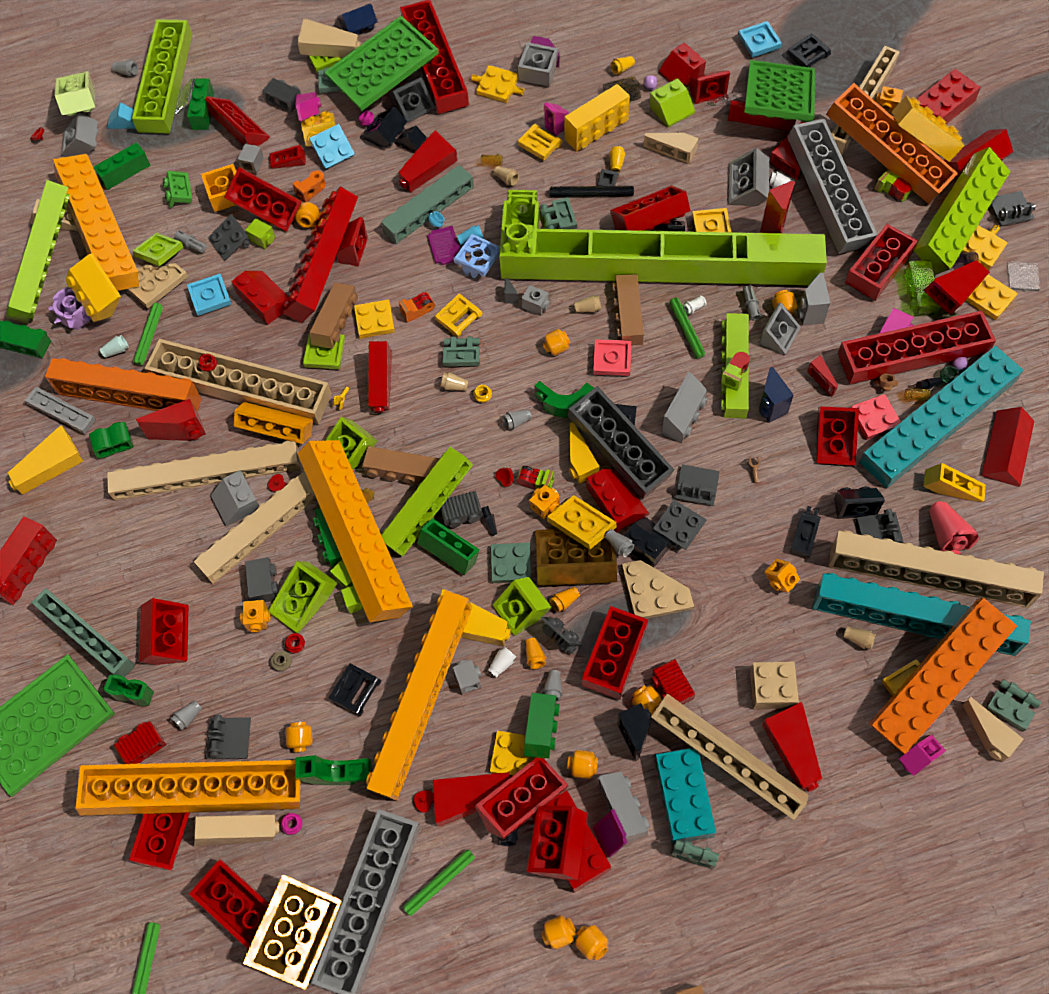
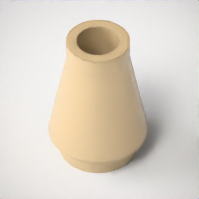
[494,166,519,186]
[575,295,602,313]
[441,372,469,391]
[844,626,876,650]

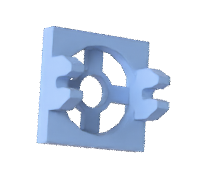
[454,234,500,278]

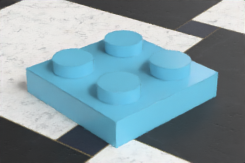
[738,21,782,58]
[309,124,355,170]
[187,274,231,316]

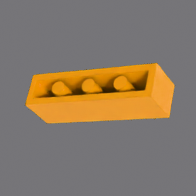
[234,402,313,444]

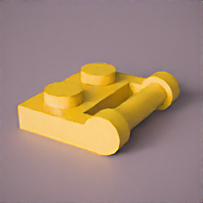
[518,124,562,161]
[435,294,483,338]

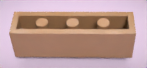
[612,274,644,345]
[310,282,358,349]
[363,446,440,484]

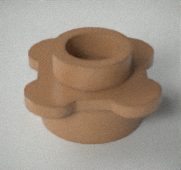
[875,374,898,391]

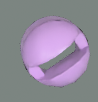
[644,76,657,90]
[952,357,967,372]

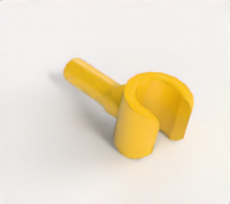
[332,387,350,410]

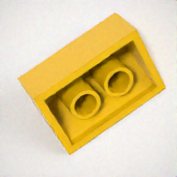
[65,253,121,322]

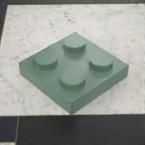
[491,542,531,584]

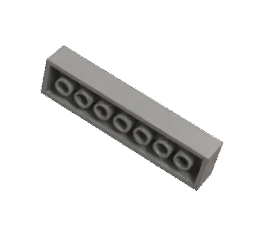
[787,119,877,254]
[311,809,421,994]

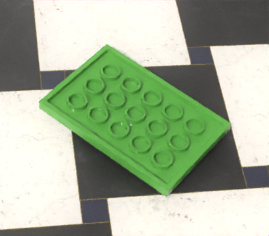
[324,16,439,111]
[744,60,815,122]
[0,654,115,797]

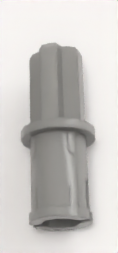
[174,230,207,253]
[743,285,761,321]

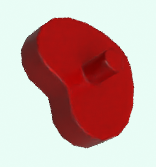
[30,127,44,141]
[495,467,514,487]
[268,474,287,493]
[414,790,434,813]

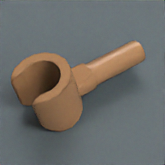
[748,457,760,483]

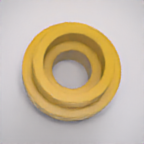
[474,385,492,403]

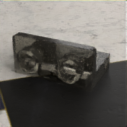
[603,76,641,101]

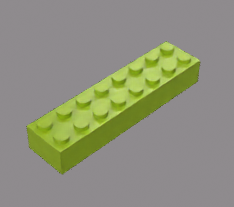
[132,19,193,133]
[913,147,1011,275]
[6,180,70,325]

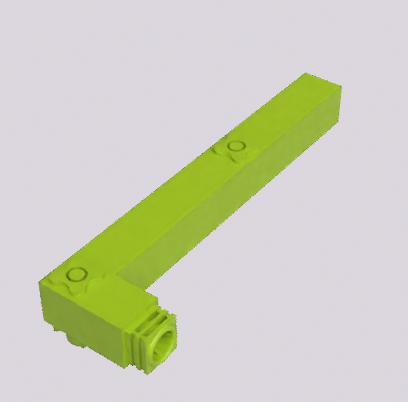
[499,190,827,285]

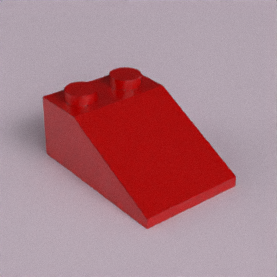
[136,399,206,441]
[816,406,859,465]

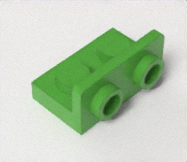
[163,171,192,208]

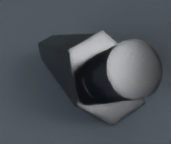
[916,377,944,391]
[481,505,497,535]

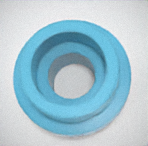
[428,211,445,227]

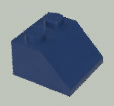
[337,3,378,34]
[759,367,794,423]

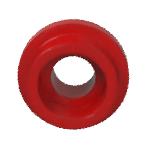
[198,354,217,372]
[285,633,305,653]

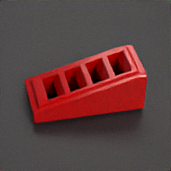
[270,145,306,169]
[807,356,838,397]

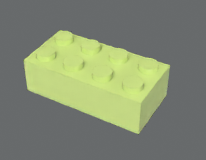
[55,71,95,116]

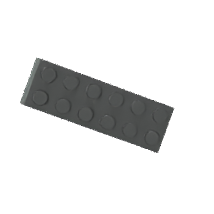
[567,386,674,499]

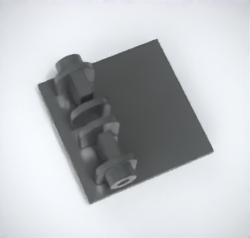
[991,191,1035,226]
[208,214,250,261]
[676,464,720,506]
[653,499,707,550]
[857,509,904,543]
[541,616,582,654]
[206,715,251,759]

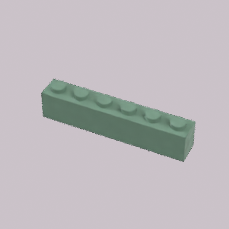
[381,165,474,244]
[31,588,135,677]

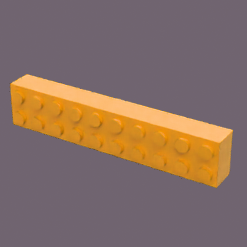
[53,154,139,291]
[297,440,413,622]
[366,590,472,801]
[76,760,301,816]

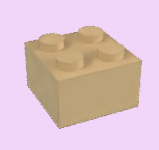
[750,662,799,710]

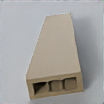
[298,19,362,58]
[194,815,279,847]

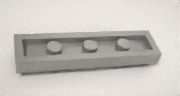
[25,387,96,434]

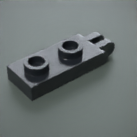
[790,506,821,558]

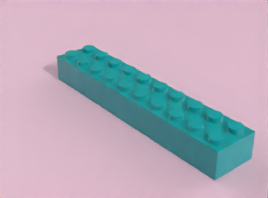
[859,346,1024,489]
[812,573,1031,656]

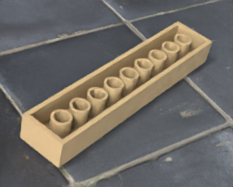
[144,339,332,425]
[828,530,1044,608]

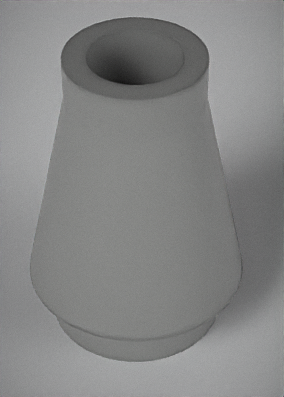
[112,59,138,76]
[503,409,532,430]
[605,529,634,557]
[542,670,563,702]
[170,700,202,731]

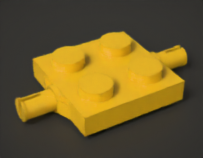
[471,65,525,103]
[960,225,1008,270]

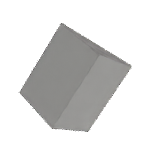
[760,303,801,355]

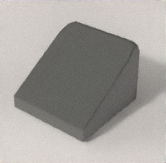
[597,169,619,186]
[504,278,518,304]

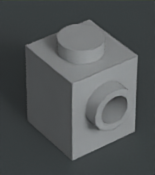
[238,144,264,174]
[522,285,550,316]
[453,660,482,695]

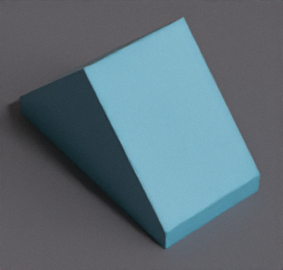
[107,102,136,129]

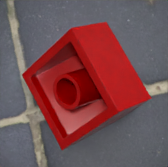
[658,42,706,87]
[689,70,730,104]
[336,217,368,267]

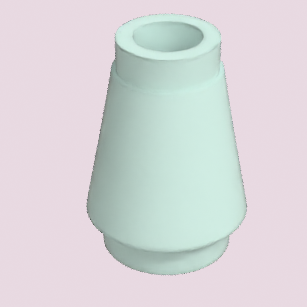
[100,335,129,358]

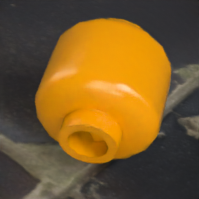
[295,202,320,228]
[771,290,798,315]
[543,329,571,356]
[631,685,662,716]
[285,722,313,752]
[567,750,598,779]
[541,915,576,950]
[575,925,608,960]

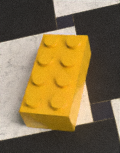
[564,84,630,151]
[892,95,964,162]

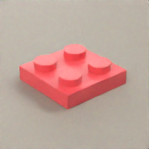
[593,339,631,376]
[851,394,901,440]

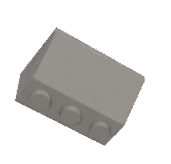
[729,148,769,206]
[662,372,708,443]
[598,772,650,844]

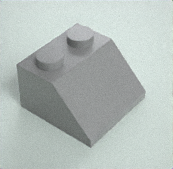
[518,42,558,87]
[61,113,98,157]
[797,273,831,326]
[211,470,259,526]

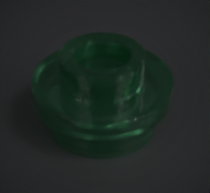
[940,366,959,384]

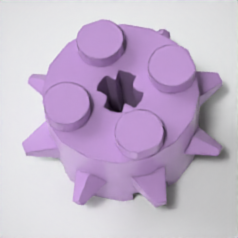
[48,288,91,330]

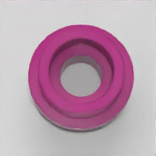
[359,110,374,126]
[281,813,303,835]

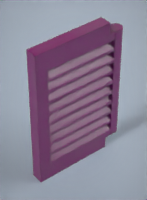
[427,225,460,266]
[592,809,628,858]

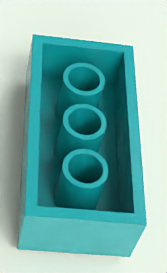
[655,748,717,844]

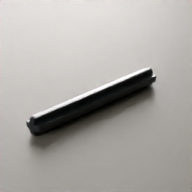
[550,186,634,197]

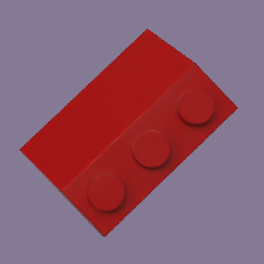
[231,271,289,325]
[586,469,649,532]
[139,598,189,665]
[527,805,588,880]

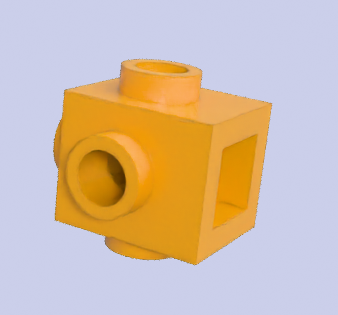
[875,86,903,113]
[529,485,560,519]
[764,558,800,593]
[240,600,271,632]

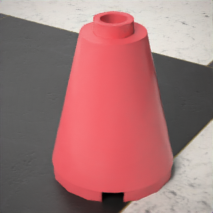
[929,501,979,555]

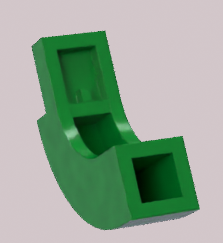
[534,381,594,418]
[295,755,372,785]

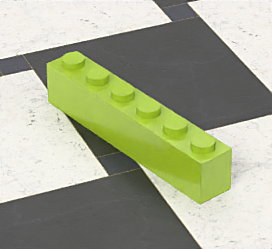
[721,313,749,419]
[382,447,473,557]

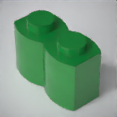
[89,422,134,459]
[104,675,154,706]

